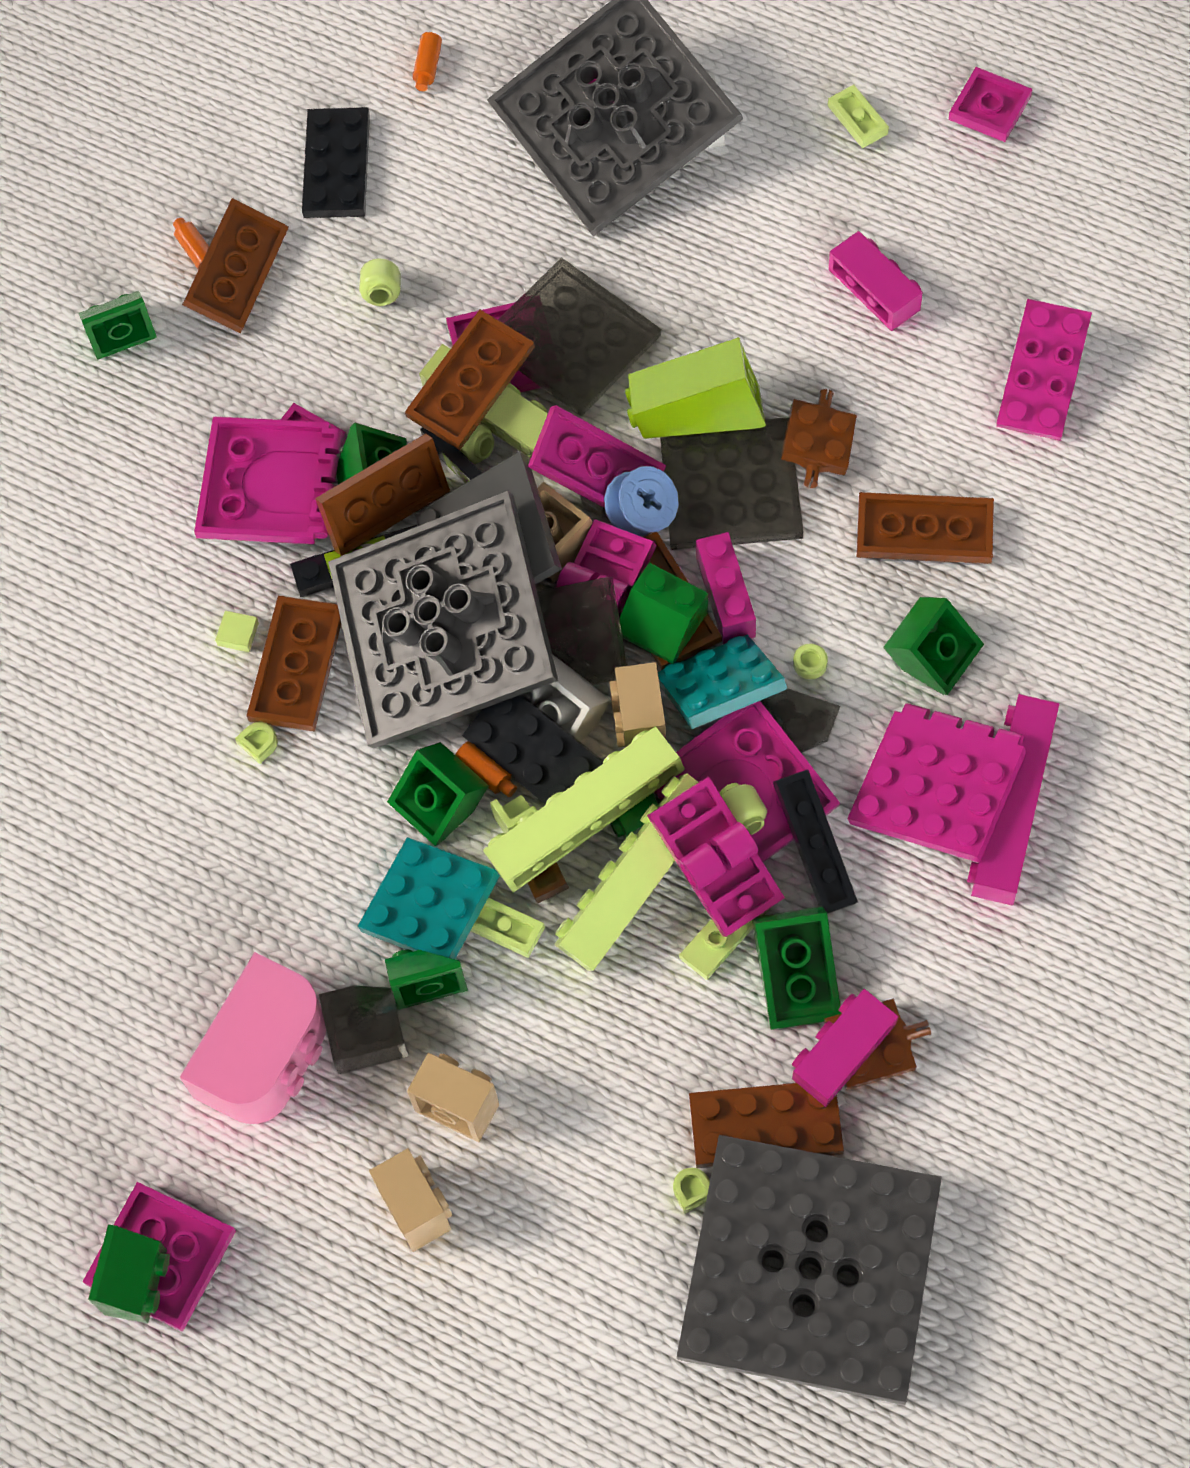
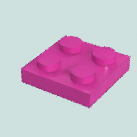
[948,67,1032,142]

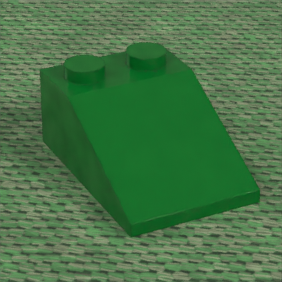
[752,907,842,1030]

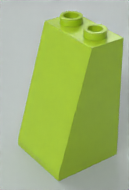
[625,337,766,439]

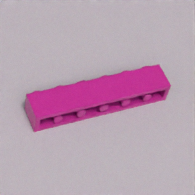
[967,694,1060,906]

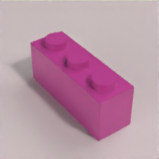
[828,231,923,331]
[696,532,756,644]
[792,989,899,1107]

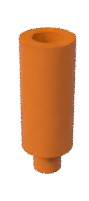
[412,32,442,92]
[173,218,209,269]
[455,741,517,798]

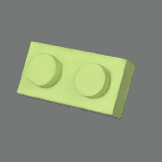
[828,85,889,148]
[471,898,545,958]

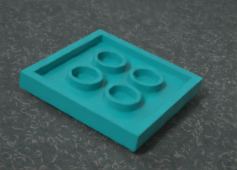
[658,634,787,729]
[357,837,500,959]

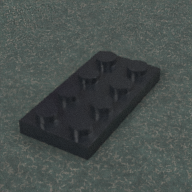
[302,107,370,218]
[462,694,604,805]

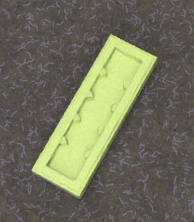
[679,906,773,980]

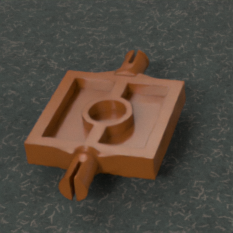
[781,389,857,488]
[824,998,931,1090]

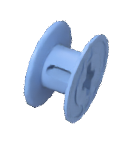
[604,466,679,537]

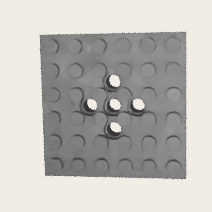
[487,0,743,237]
[328,491,558,749]
[676,1135,942,1405]

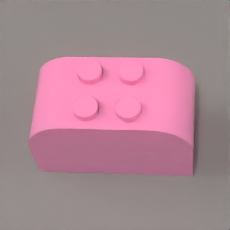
[180,952,327,1124]

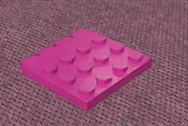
[194,417,342,544]
[654,701,840,863]
[847,703,1026,863]

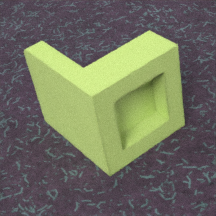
[490,795,538,834]

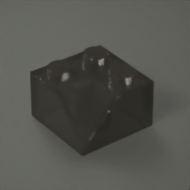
[319,985,409,1074]

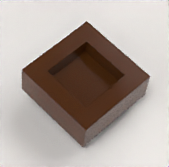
[527,862,569,904]

